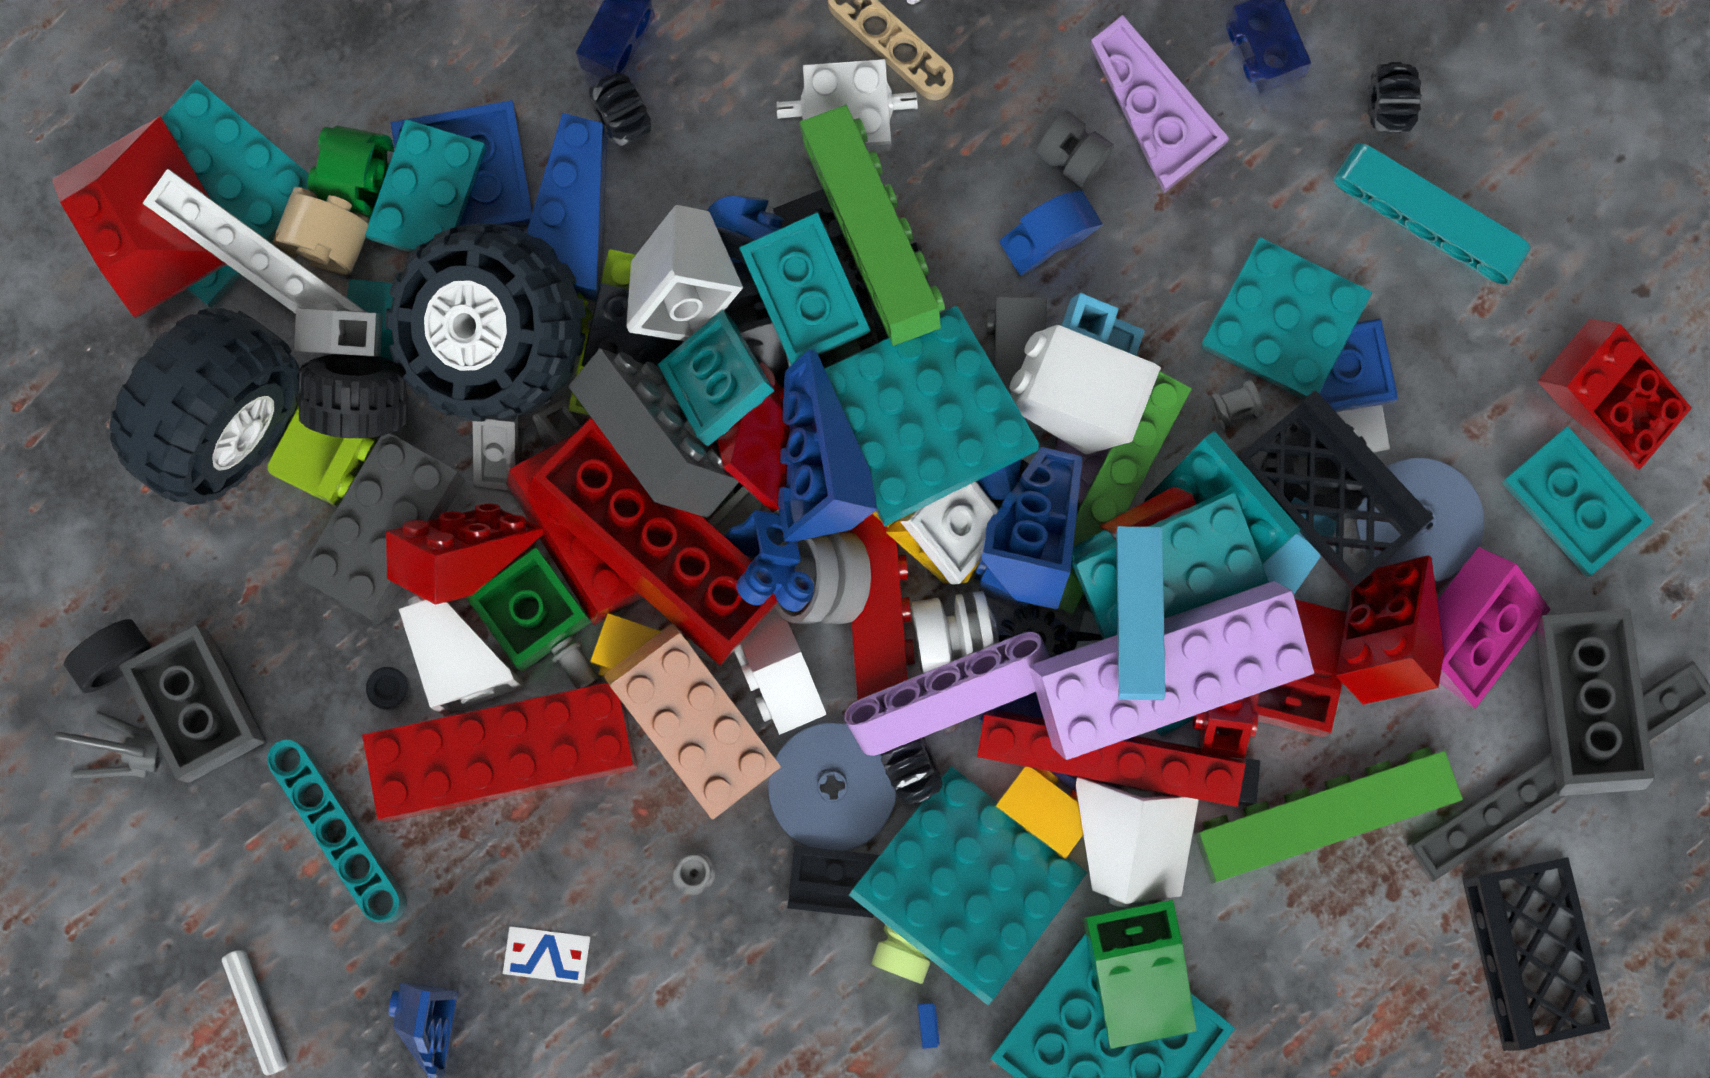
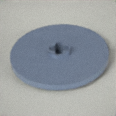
[1356,458,1484,582]
[768,723,897,851]

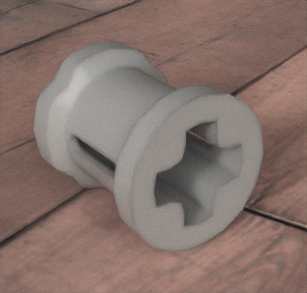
[1210,380,1264,430]

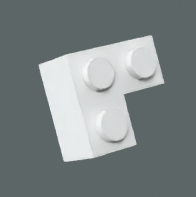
[735,607,827,735]

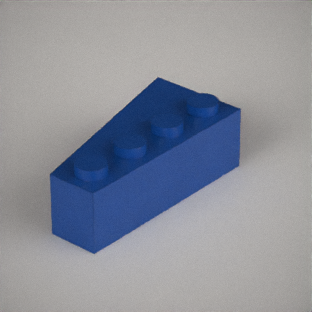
[527,113,608,301]

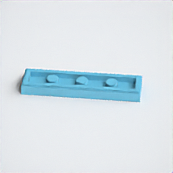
[1116,526,1165,700]

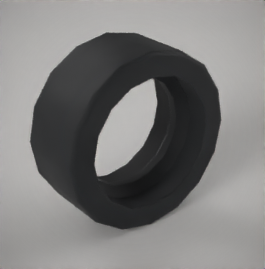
[63,619,152,693]

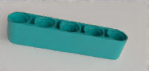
[1333,143,1531,285]
[267,740,407,923]

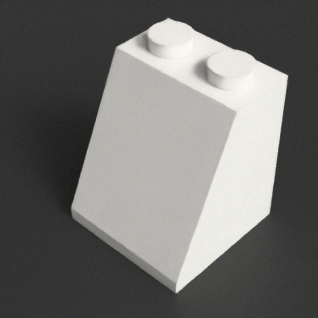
[626,205,743,341]
[1009,325,1161,455]
[399,595,525,716]
[1076,777,1198,908]

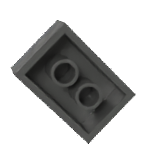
[119,625,265,783]

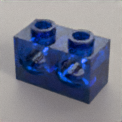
[576,0,655,79]
[1226,0,1311,94]

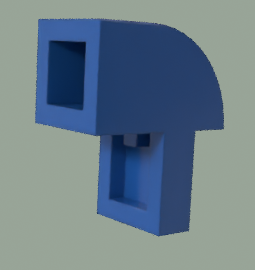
[999,190,1103,276]
[706,196,785,263]

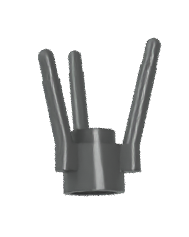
[54,711,163,778]

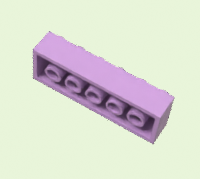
[1028,581,1314,760]

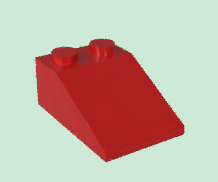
[717,362,789,512]

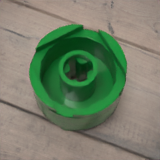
[307,125,394,217]

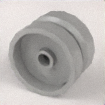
[775,531,871,624]

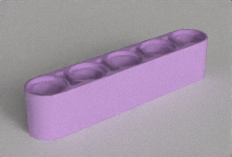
[844,632,1051,756]

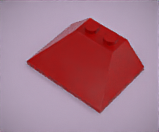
[52,116,227,319]

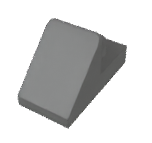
[472,415,524,491]

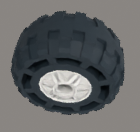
[385,223,586,422]
[110,307,299,505]

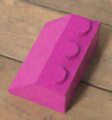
[1437,547,1551,709]

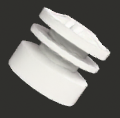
[911,591,999,674]

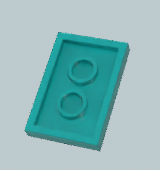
[365,119,486,252]
[739,212,870,365]
[658,310,774,447]
[1501,426,1654,578]

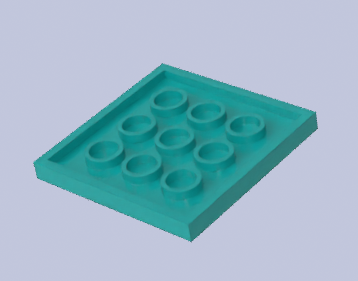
[162,79,316,308]
[825,305,1039,527]
[1071,490,1269,640]
[849,766,1088,1005]
[990,933,1236,1078]

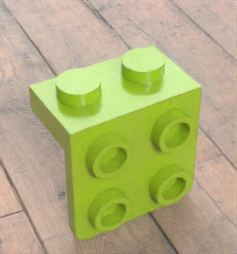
[267,407,378,507]

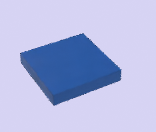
[1319,318,1398,412]

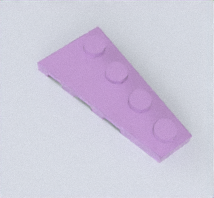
[1090,15,1229,193]

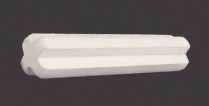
[222,950,287,1075]

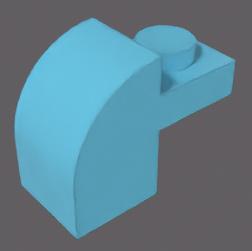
[1061,293,1145,356]

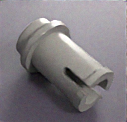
[551,636,601,689]

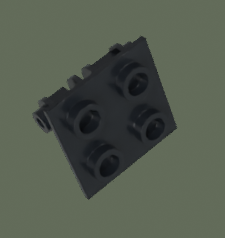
[581,283,670,367]

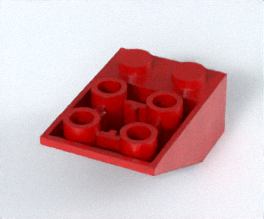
[1537,319,1692,470]
[386,503,543,605]
[1336,555,1444,705]
[1250,599,1347,737]

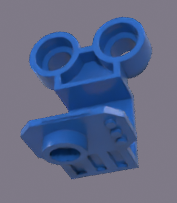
[724,510,814,612]

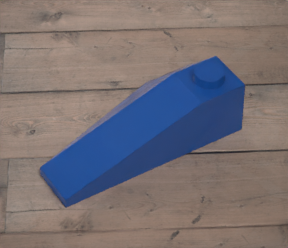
[778,349,877,542]
[981,447,1083,610]
[389,983,459,1078]

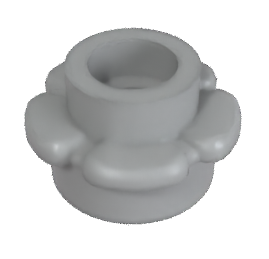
[673,853,715,895]

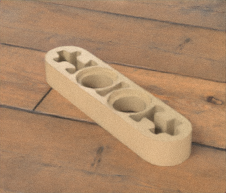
[827,0,954,101]

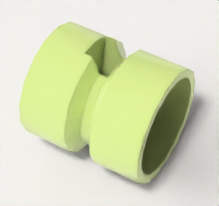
[870,924,931,985]

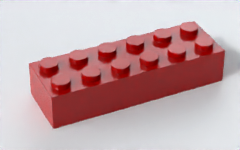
[527,418,778,666]
[362,683,638,822]

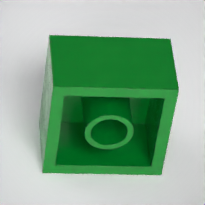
[466,548,591,672]

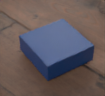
[917,1002,940,1049]

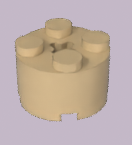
[272,187,370,275]

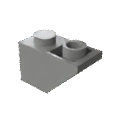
[294,309,383,357]

